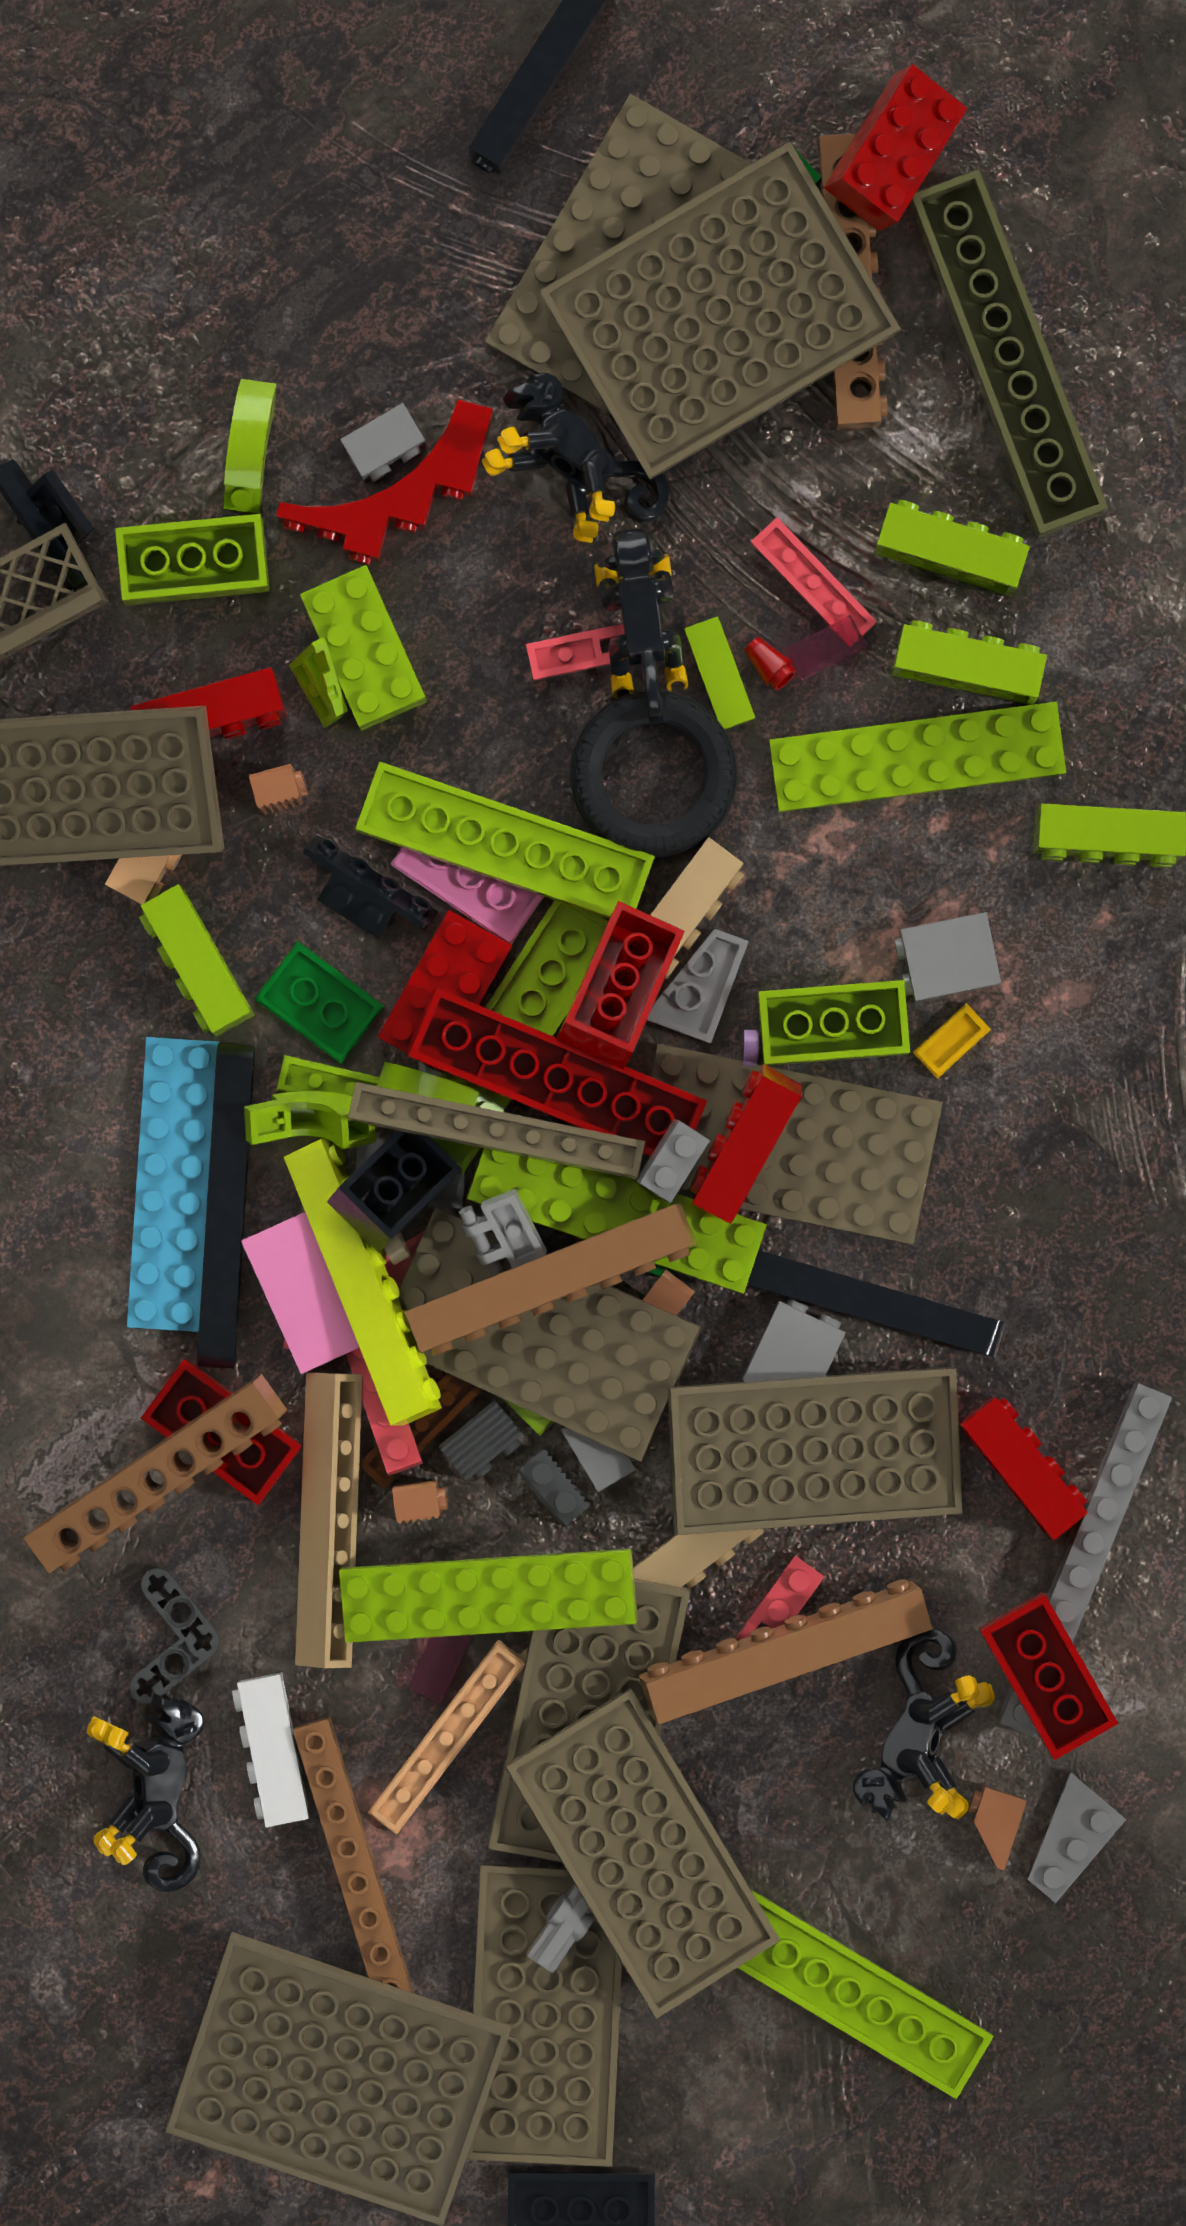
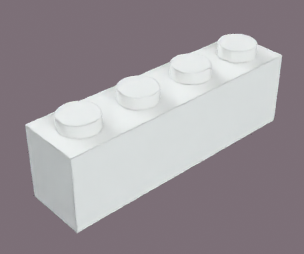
[232,1672,311,1827]

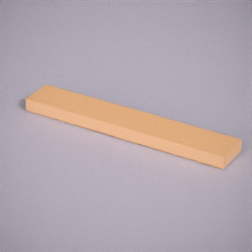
[368,1640,525,1835]

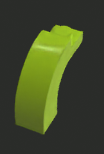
[223,379,277,514]
[377,1062,507,1112]
[244,1091,376,1149]

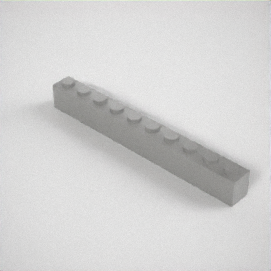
[997,1383,1172,1737]

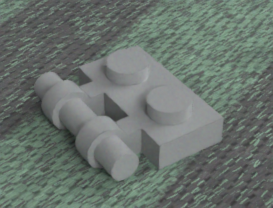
[459,1189,547,1275]

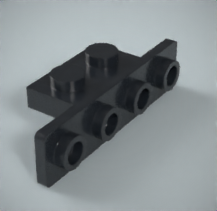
[0,459,95,590]
[303,835,438,939]

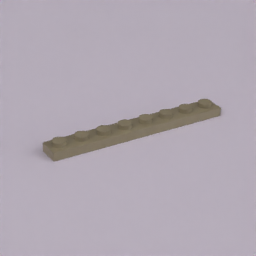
[348,1082,645,1179]

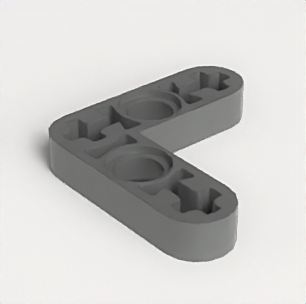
[130,1567,220,1704]

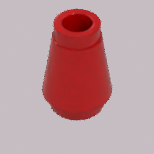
[744,637,797,691]

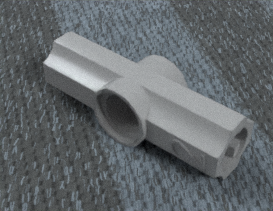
[526,1884,594,1973]

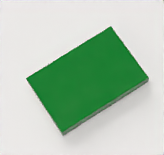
[254,941,385,1064]

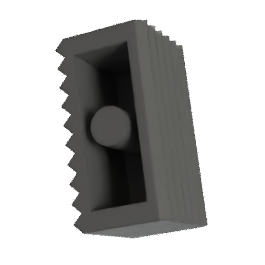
[438,1400,523,1481]
[517,1449,589,1528]

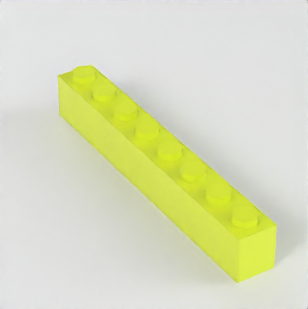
[284,1139,442,1426]

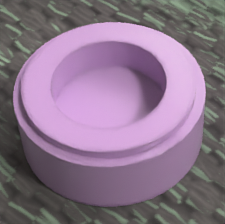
[743,1030,759,1066]

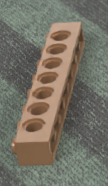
[818,134,888,430]
[23,1374,287,1573]
[293,1716,415,1994]

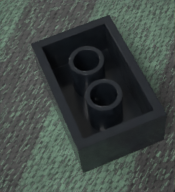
[327,1130,462,1253]

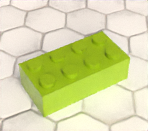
[874,500,1030,597]
[115,514,270,606]
[300,565,427,731]
[891,620,1047,705]
[1033,803,1186,868]
[139,884,255,1037]
[757,980,910,1066]

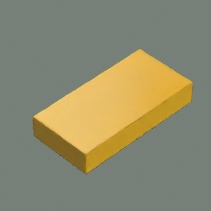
[912,1003,991,1079]

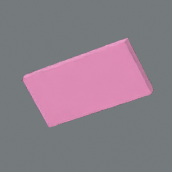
[390,848,544,945]
[241,1212,359,1374]

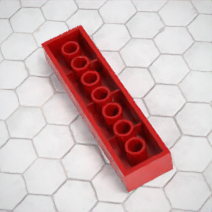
[406,987,707,1157]

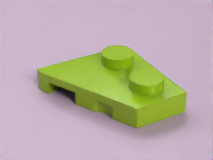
[289,637,348,728]

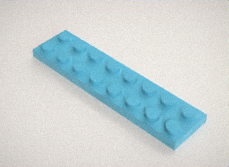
[127,1037,220,1332]

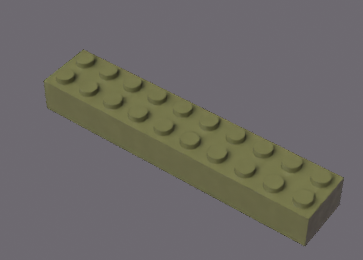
[909,169,1108,540]

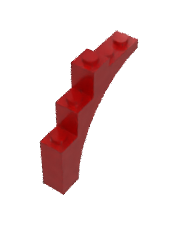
[276,399,494,566]

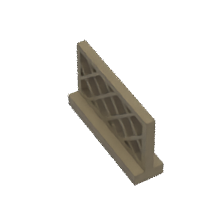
[0,523,109,661]

